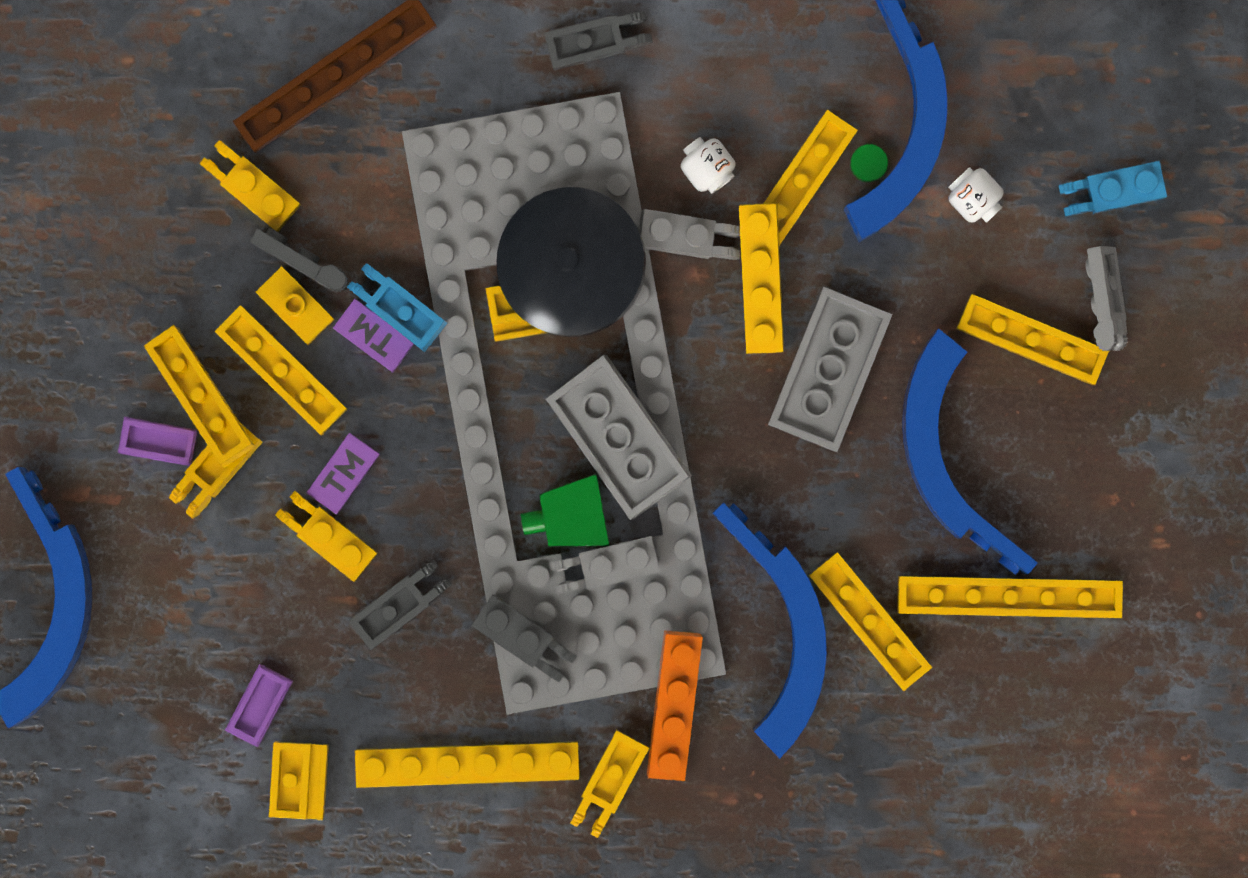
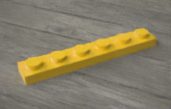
[897,576,1123,618]
[355,741,579,788]

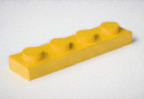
[764,110,858,246]
[739,203,784,354]
[956,294,1109,385]
[214,305,348,435]
[144,325,255,467]
[808,552,932,691]

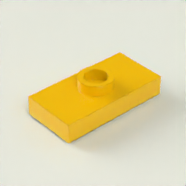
[256,266,335,345]

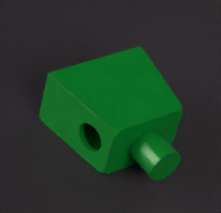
[520,475,609,546]

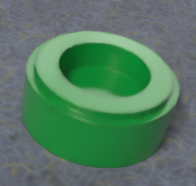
[850,144,888,183]

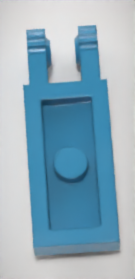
[1059,161,1167,217]
[347,263,448,352]

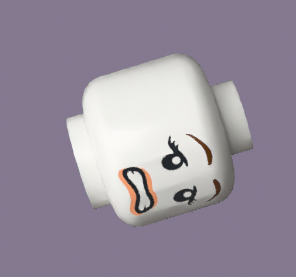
[681,137,736,194]
[948,167,1004,223]

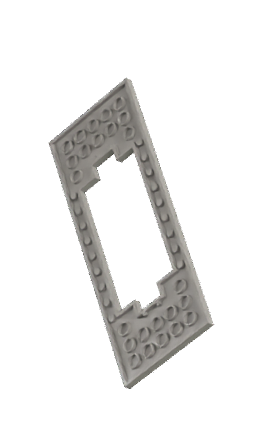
[402,92,726,714]

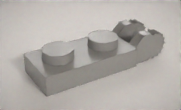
[639,209,741,260]
[1086,246,1128,351]
[550,536,660,594]

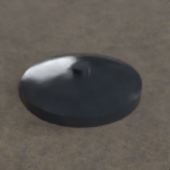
[496,187,646,337]

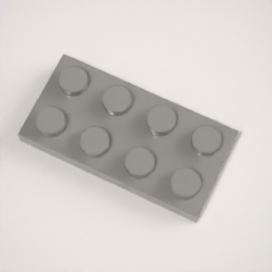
[768,287,893,452]
[546,355,692,520]

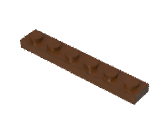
[233,0,437,153]

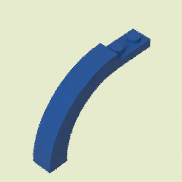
[843,0,947,242]
[902,329,1038,575]
[0,467,92,729]
[712,503,827,759]

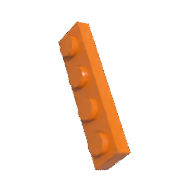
[647,630,703,781]

